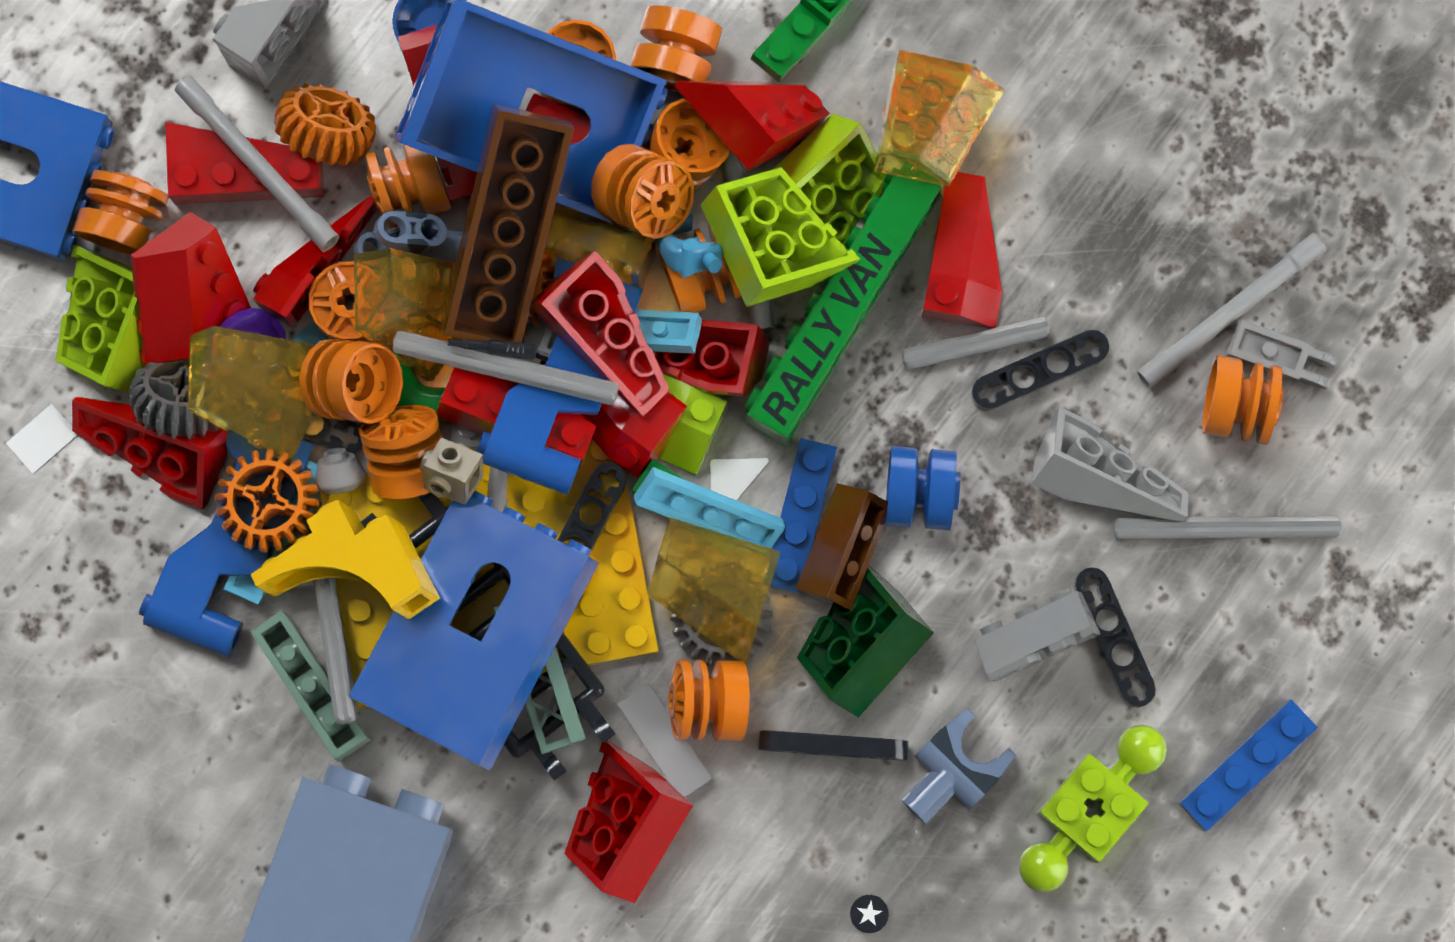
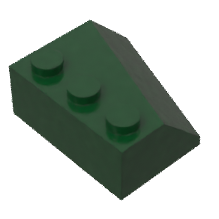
[797,565,934,718]

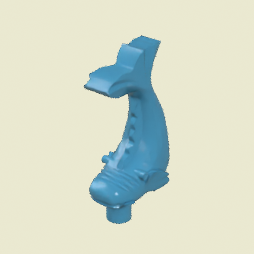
[658,213,723,278]

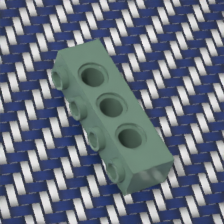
[251,610,372,762]

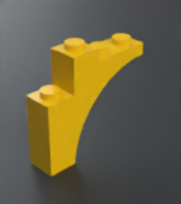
[250,499,440,619]

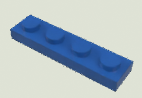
[763,438,837,595]
[1179,699,1318,832]

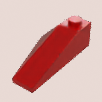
[921,170,1002,329]
[253,196,378,330]
[531,251,670,416]
[653,320,770,396]
[540,360,688,478]
[72,397,228,510]

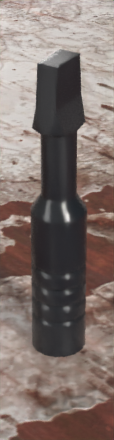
[447,339,535,359]

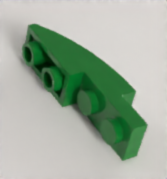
[751,0,854,83]

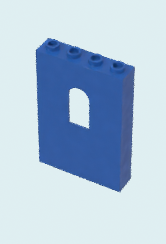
[394,0,667,223]
[0,81,115,263]
[349,491,599,770]

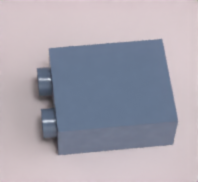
[243,763,455,942]

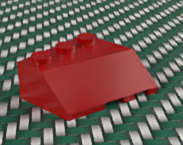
[674,81,830,170]
[131,212,251,365]
[564,741,693,903]

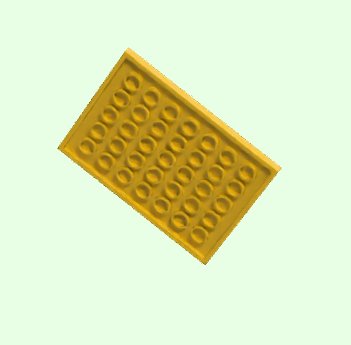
[320,439,659,709]

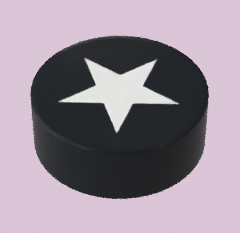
[850,895,889,933]

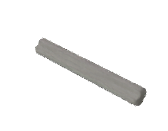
[902,317,1050,370]

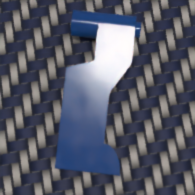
[476,257,643,495]
[139,412,315,658]

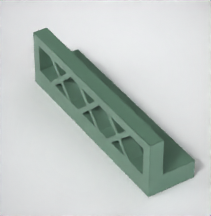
[494,606,586,754]

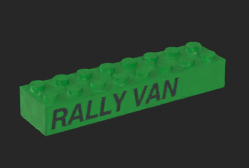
[745,156,945,448]

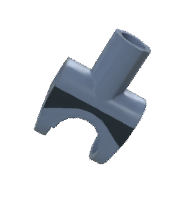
[354,211,463,272]
[901,708,1016,824]

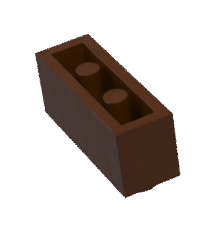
[796,483,888,610]

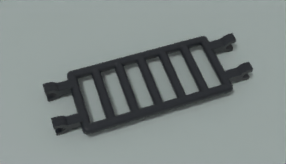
[361,492,616,780]

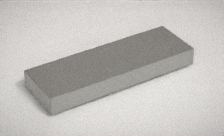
[617,683,712,797]

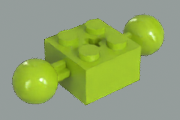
[1019,725,1167,892]

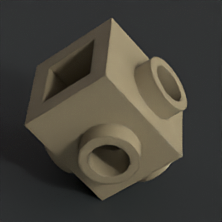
[420,438,483,505]

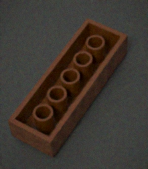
[440,104,574,343]

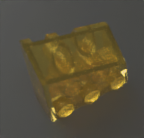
[874,50,1005,187]
[544,205,656,289]
[354,248,462,381]
[188,326,314,464]
[647,518,781,665]

